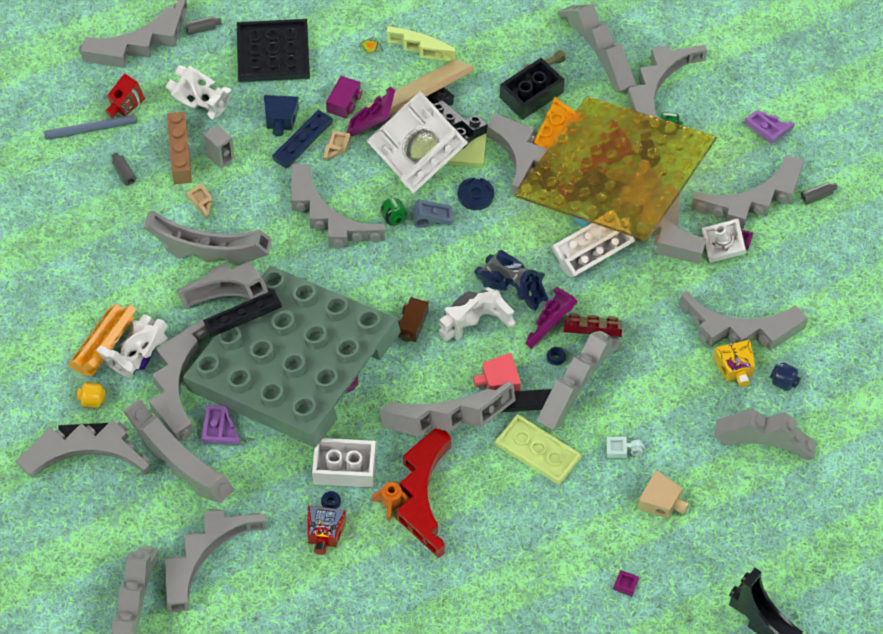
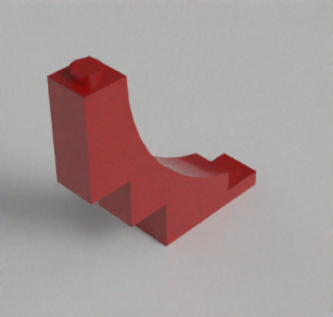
[396,428,451,558]

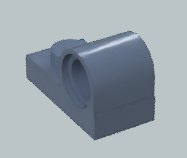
[412,199,453,228]

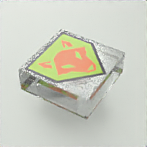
[359,36,383,59]

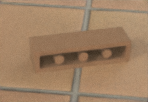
[167,112,192,184]

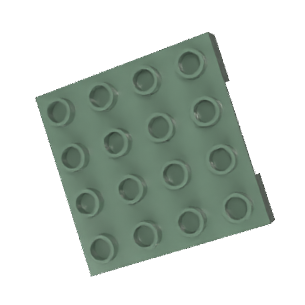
[183,266,401,448]

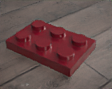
[564,313,622,337]

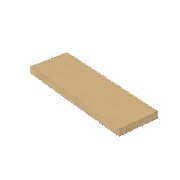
[366,59,474,115]

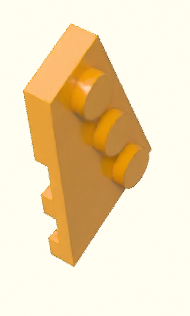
[533,97,583,156]

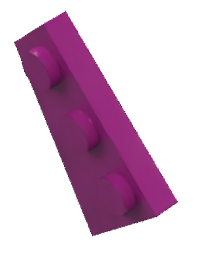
[347,86,396,136]

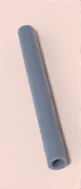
[44,114,136,140]

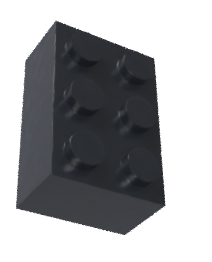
[499,58,565,120]

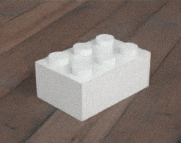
[312,438,376,488]

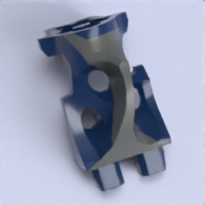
[474,250,549,311]

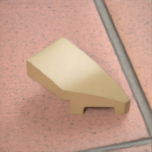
[323,130,351,160]
[186,183,212,218]

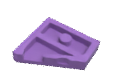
[744,110,795,144]
[202,405,241,445]

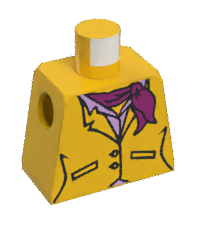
[713,340,755,387]

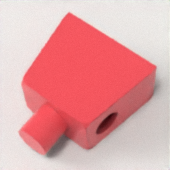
[473,353,521,391]

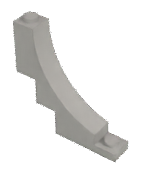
[79,0,188,68]
[558,4,636,93]
[149,319,209,442]
[380,382,516,436]
[124,399,235,503]

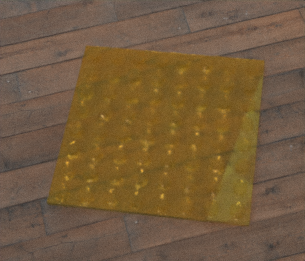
[515,96,717,241]

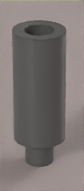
[185,16,222,35]
[112,153,137,186]
[801,182,838,205]

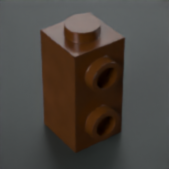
[398,297,429,342]

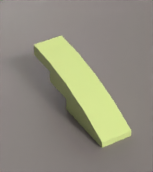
[387,26,455,61]

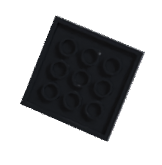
[237,19,310,82]

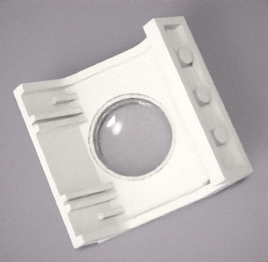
[366,91,468,193]

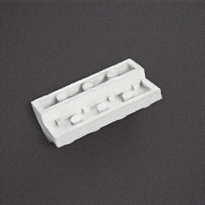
[551,211,635,278]

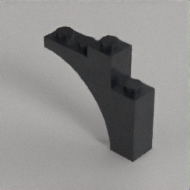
[729,567,803,634]

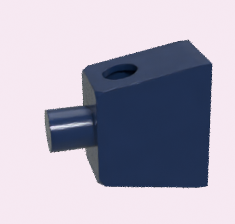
[264,95,299,136]

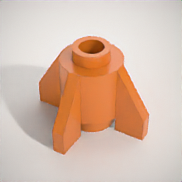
[372,481,410,520]

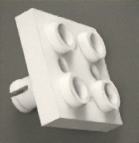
[702,219,747,263]

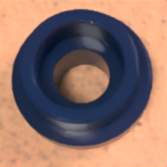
[546,347,566,365]
[321,491,341,509]

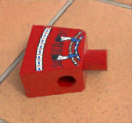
[105,73,145,118]

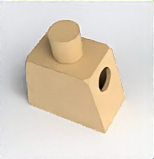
[637,470,689,518]

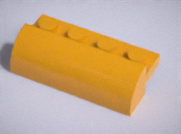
[68,304,136,377]

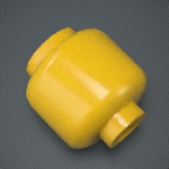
[76,382,106,408]

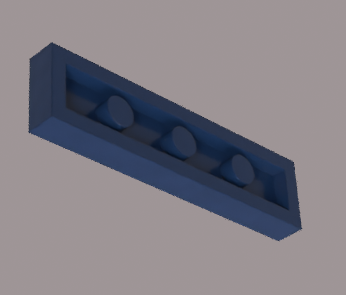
[272,109,333,169]

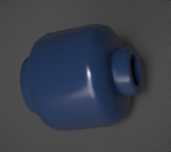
[770,362,801,391]

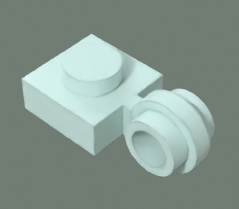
[607,437,645,458]

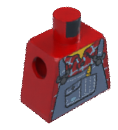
[307,505,347,555]

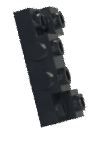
[428,87,488,149]

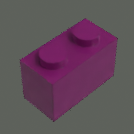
[326,76,363,119]

